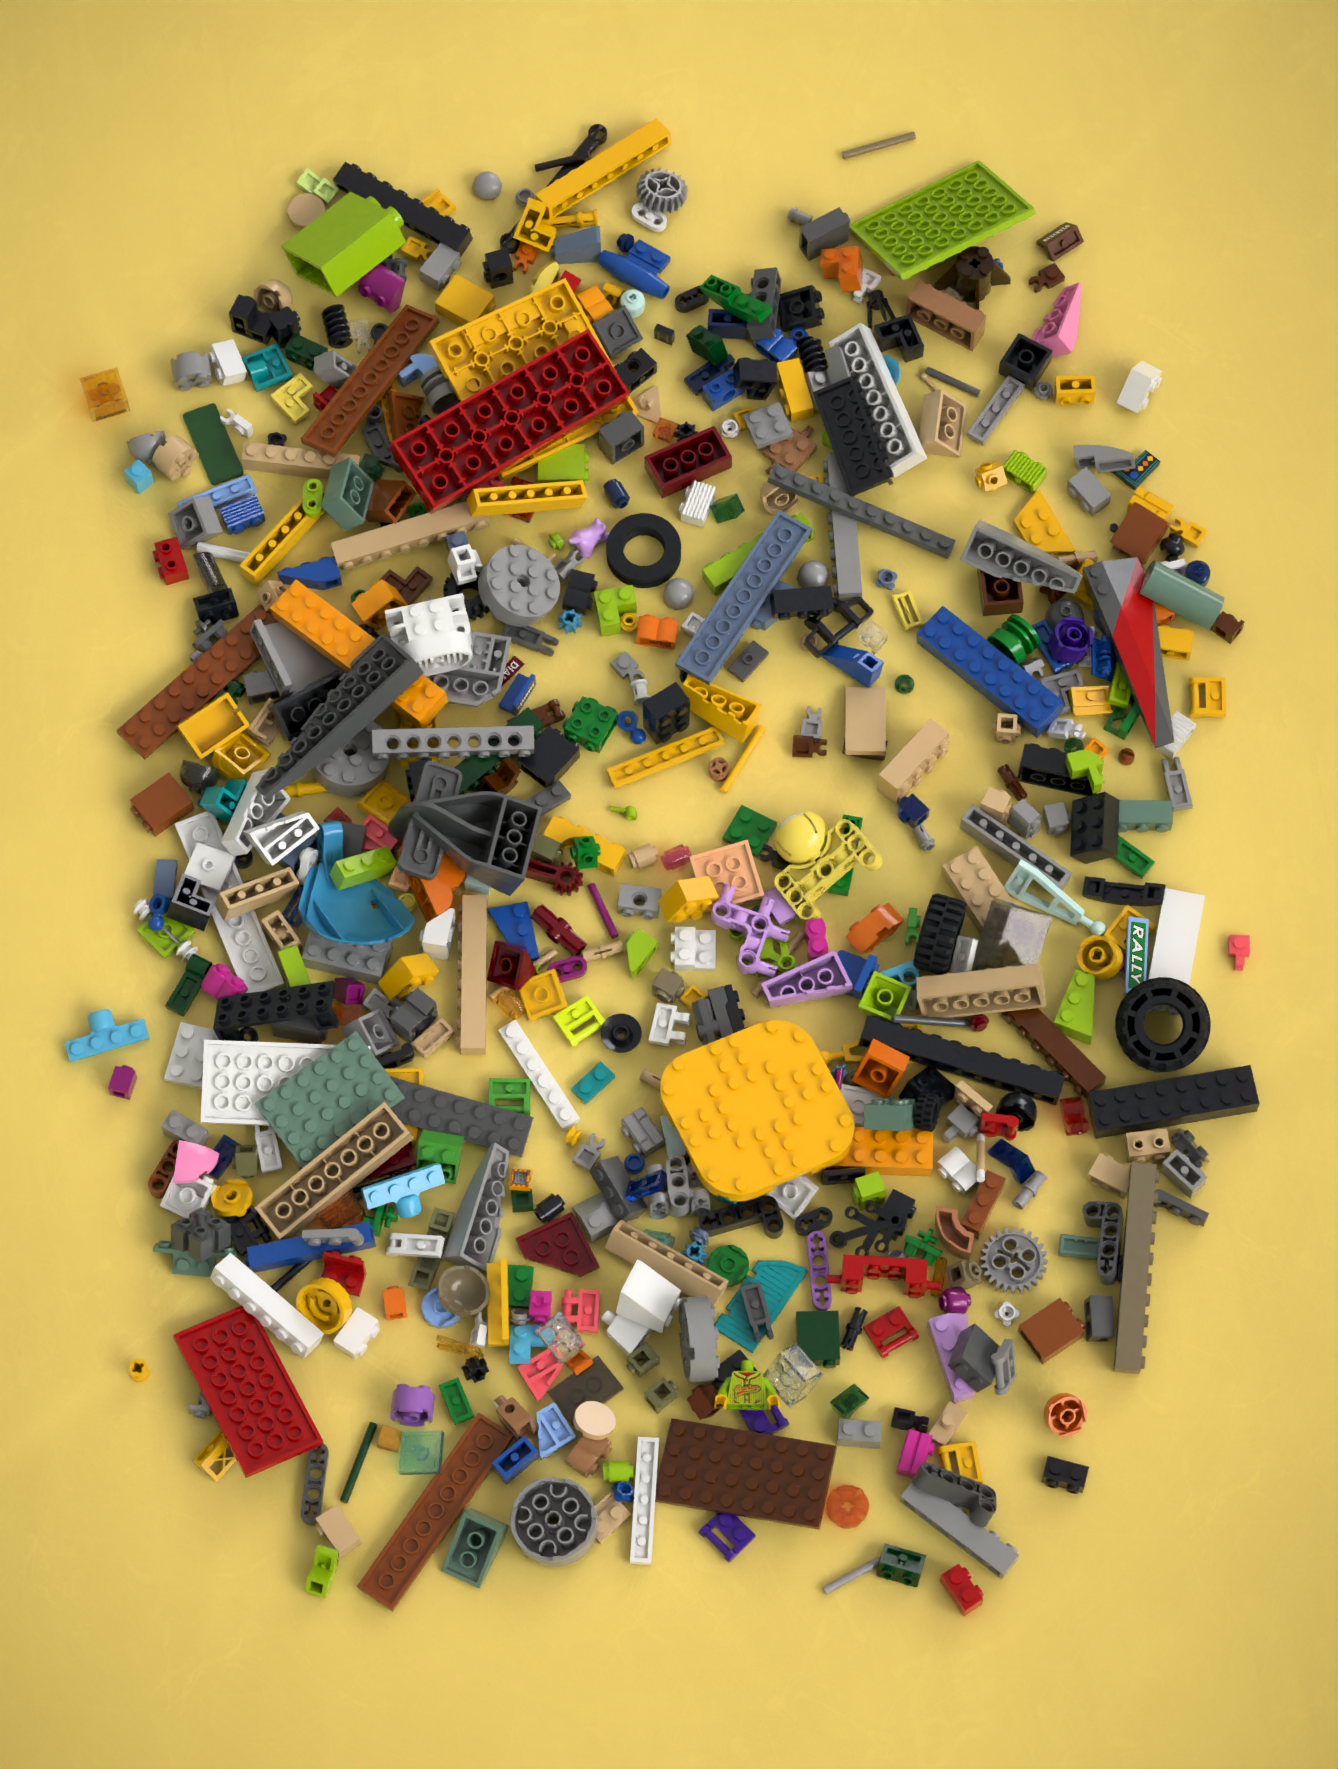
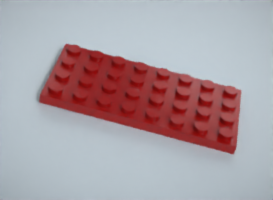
[173,1306,323,1478]

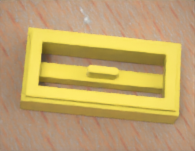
[891,590,924,633]

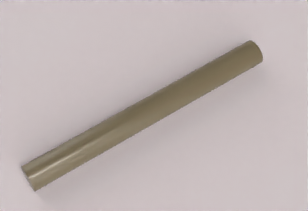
[842,131,916,159]

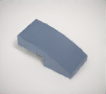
[153,859,177,900]

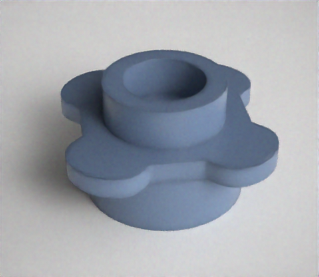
[876,569,897,590]
[689,1227,709,1246]

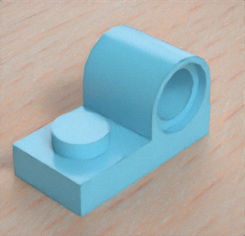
[880,960,919,989]

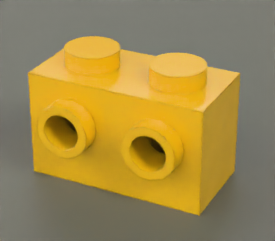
[1054,375,1096,406]

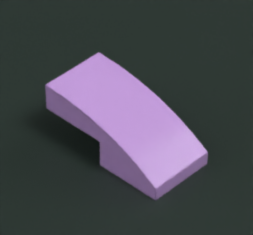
[760,886,797,926]

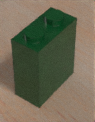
[796,1311,840,1369]

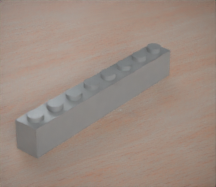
[823,453,862,602]

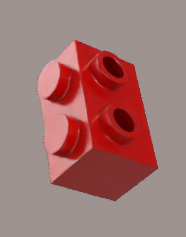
[152,537,189,585]
[940,1564,984,1616]

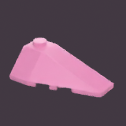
[1031,282,1082,357]

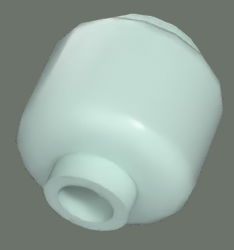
[620,289,645,318]

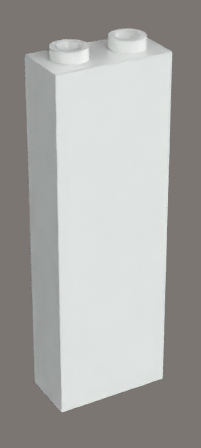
[1148,888,1205,1016]

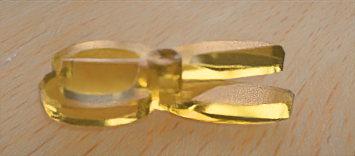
[436,1335,484,1360]

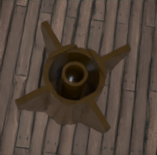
[934,246,1011,309]

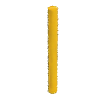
[720,725,766,794]

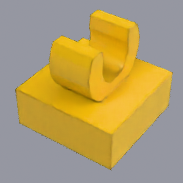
[603,282,626,305]

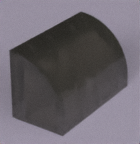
[193,552,228,594]

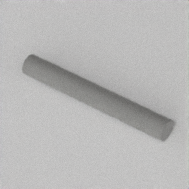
[822,1557,880,1595]

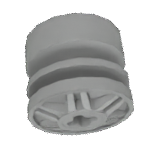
[419,366,460,414]

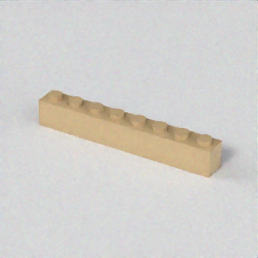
[330,501,489,571]
[457,895,488,1055]

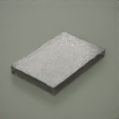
[547,1355,624,1426]

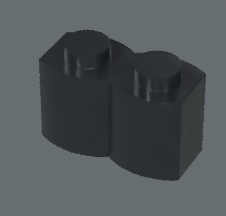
[562,569,598,615]

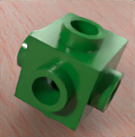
[570,836,601,870]

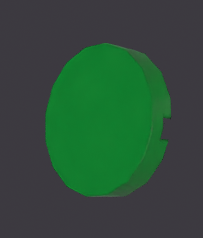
[708,1245,749,1287]

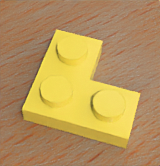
[270,373,313,425]

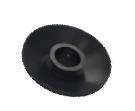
[601,1014,642,1053]

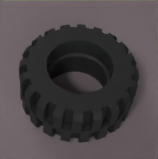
[913,893,967,975]

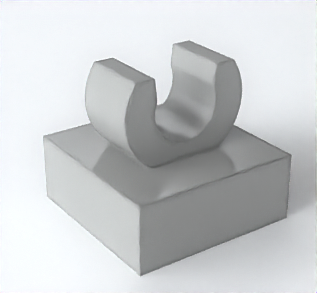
[1018,657,1044,677]

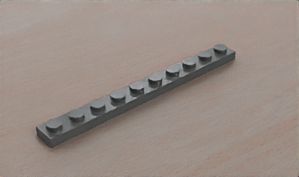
[767,463,956,559]

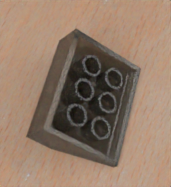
[972,897,1053,971]

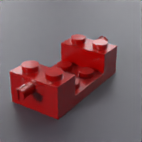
[827,1254,941,1298]

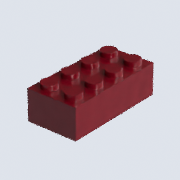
[644,426,732,498]

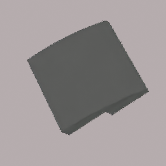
[326,819,367,859]

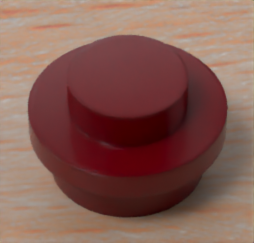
[969,1014,989,1032]

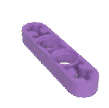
[807,1231,832,1311]

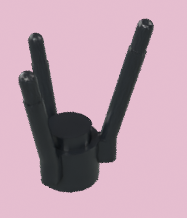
[866,290,896,329]

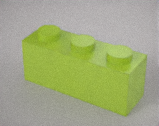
[329,846,397,891]

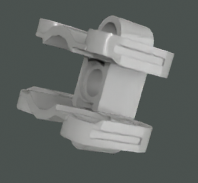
[646,1154,710,1220]

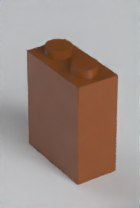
[365,479,417,524]
[1110,502,1171,564]
[130,773,194,837]
[1018,1298,1085,1365]

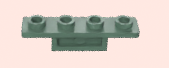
[153,1241,238,1277]

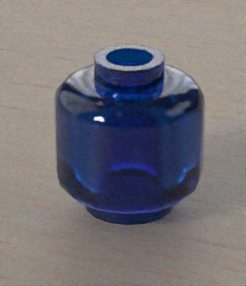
[1184,560,1211,587]

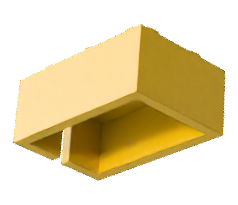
[176,692,250,760]

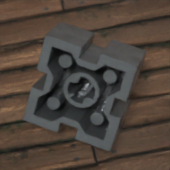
[390,987,438,1044]
[171,1207,231,1263]

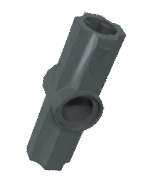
[692,998,720,1046]

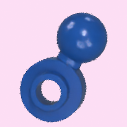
[617,710,646,744]
[148,894,170,931]

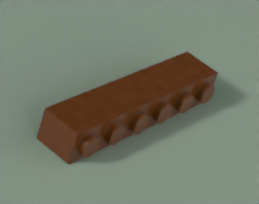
[1002,1008,1106,1099]

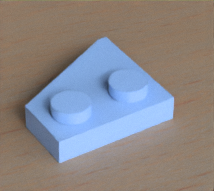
[536,1402,577,1460]

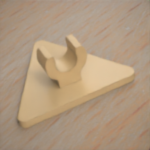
[632,386,662,425]

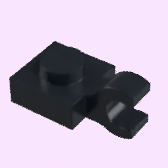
[891,1407,929,1433]

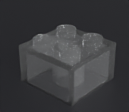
[763,1343,823,1408]

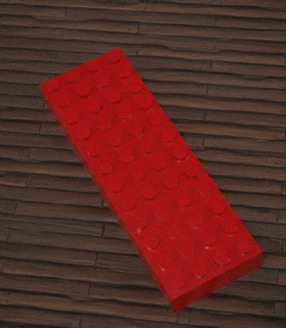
[389,329,631,514]

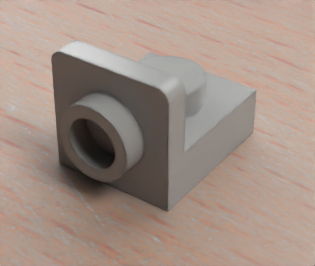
[188,1392,211,1418]

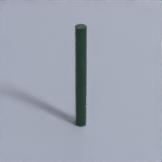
[340,1422,378,1504]

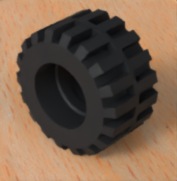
[443,571,490,621]

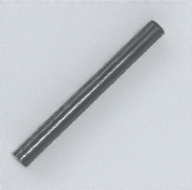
[891,1014,969,1028]

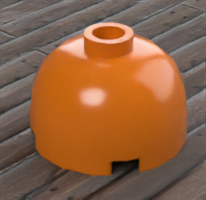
[1044,1393,1087,1437]

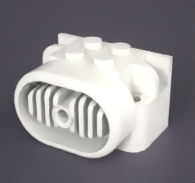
[385,593,473,677]

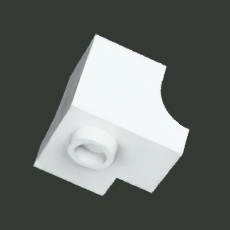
[447,544,483,585]

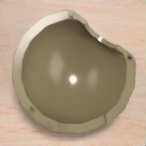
[437,1265,490,1317]

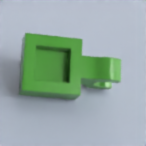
[905,908,921,946]

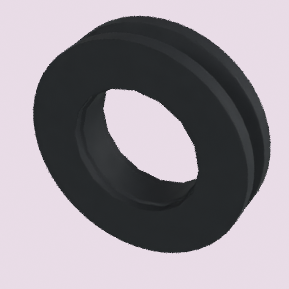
[606,513,681,588]

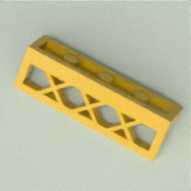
[486,1258,510,1347]
[192,1430,236,1482]

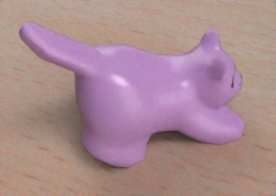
[568,518,609,558]

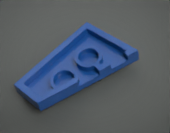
[487,901,539,961]

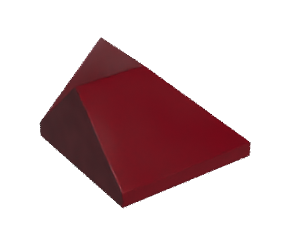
[487,941,536,991]

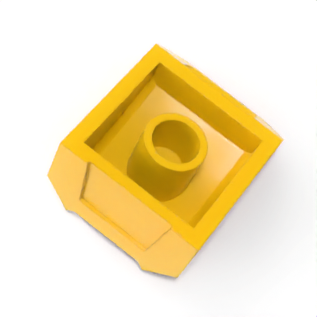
[211,732,271,780]

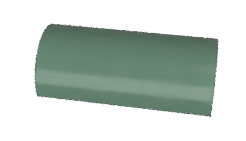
[1140,560,1224,630]

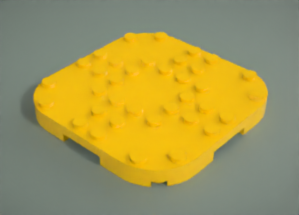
[660,1020,855,1201]

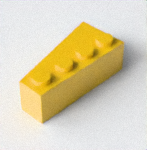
[681,675,762,744]

